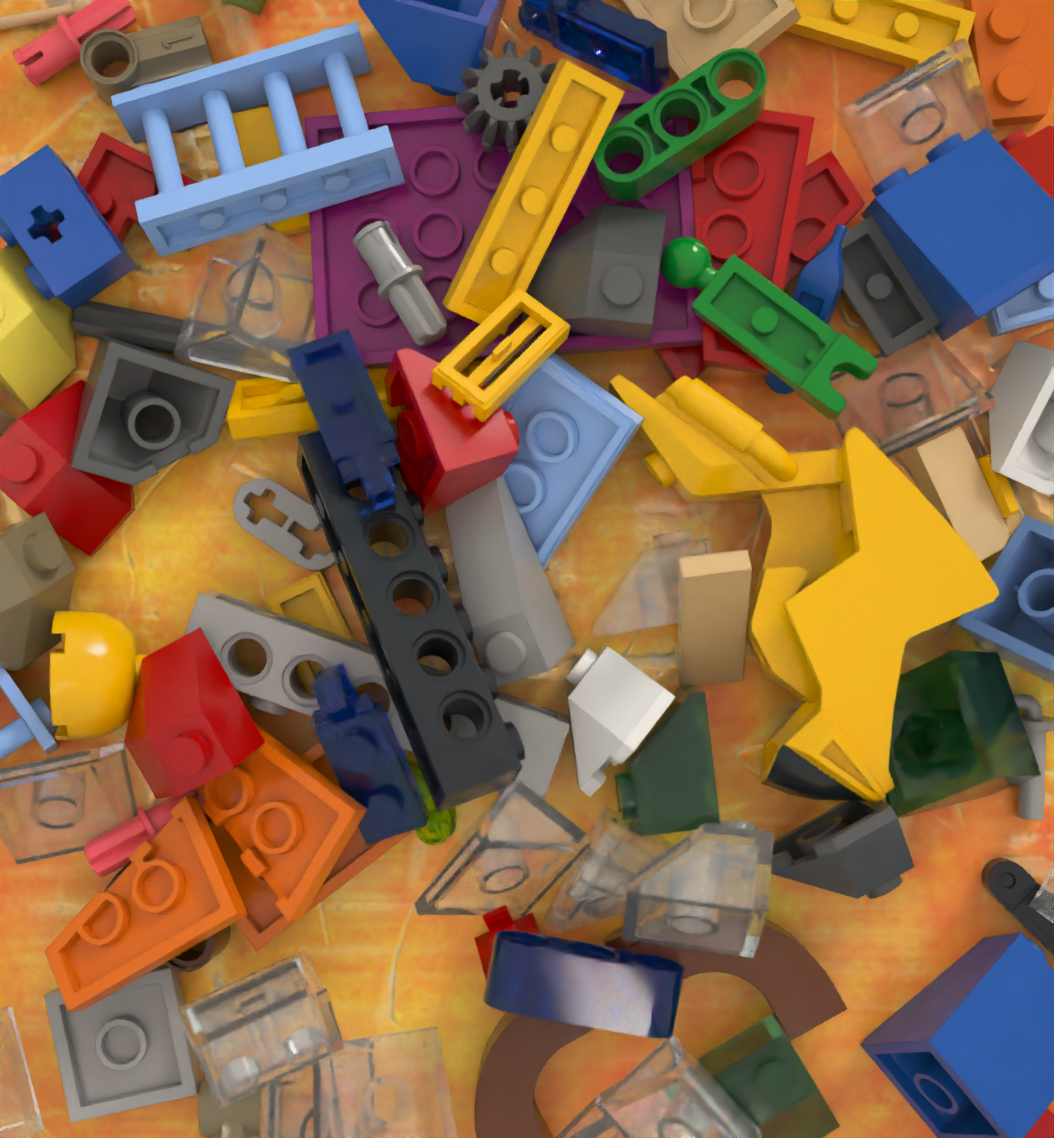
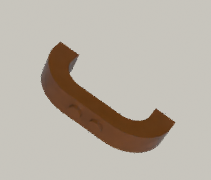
[474,906,847,1138]

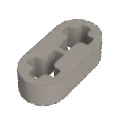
[233,478,337,571]

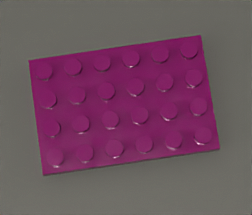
[305,88,702,372]

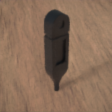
[981,857,1054,956]

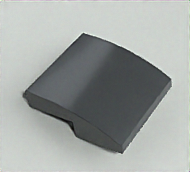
[816,215,940,359]

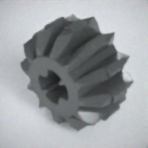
[456,39,557,158]

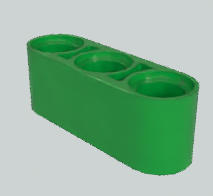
[594,48,767,202]

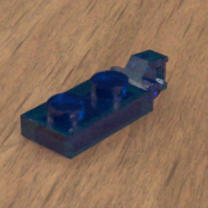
[286,328,400,512]
[311,663,430,845]

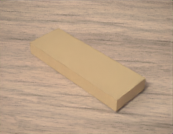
[677,550,752,688]

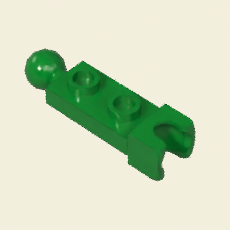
[660,237,879,420]

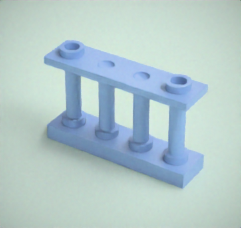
[111,21,405,257]

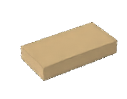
[902,426,1012,561]

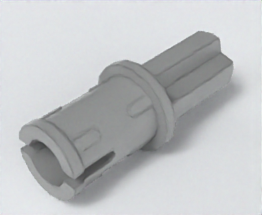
[352,220,447,346]

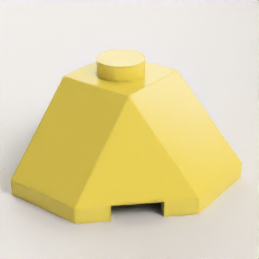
[0,244,76,412]

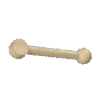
[0,0,93,30]

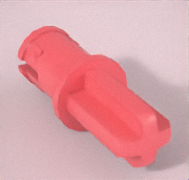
[12,0,137,88]
[84,789,211,877]

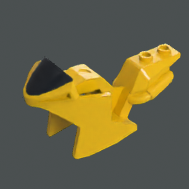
[608,374,999,803]

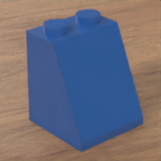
[861,129,1054,342]
[860,932,1054,1138]

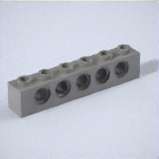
[184,590,571,801]

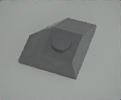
[522,204,667,341]
[70,334,236,486]
[753,800,914,899]

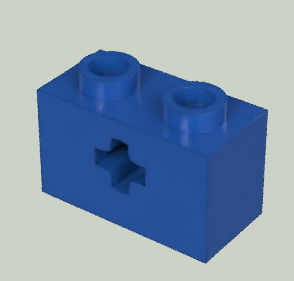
[0,144,137,310]

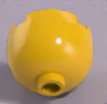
[50,611,149,740]

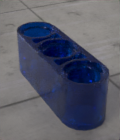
[483,930,685,1039]

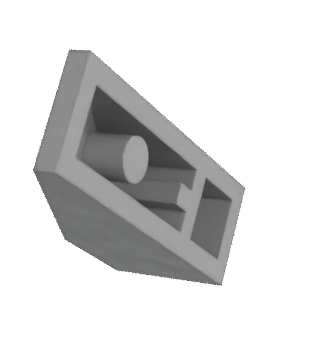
[445,475,576,687]

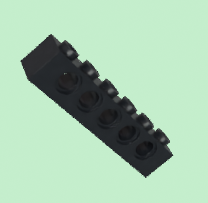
[297,415,525,813]

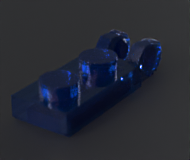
[518,0,670,94]

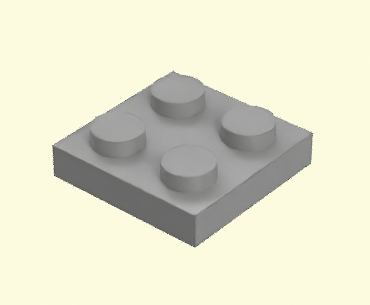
[44,964,201,1123]

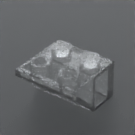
[177,950,345,1109]

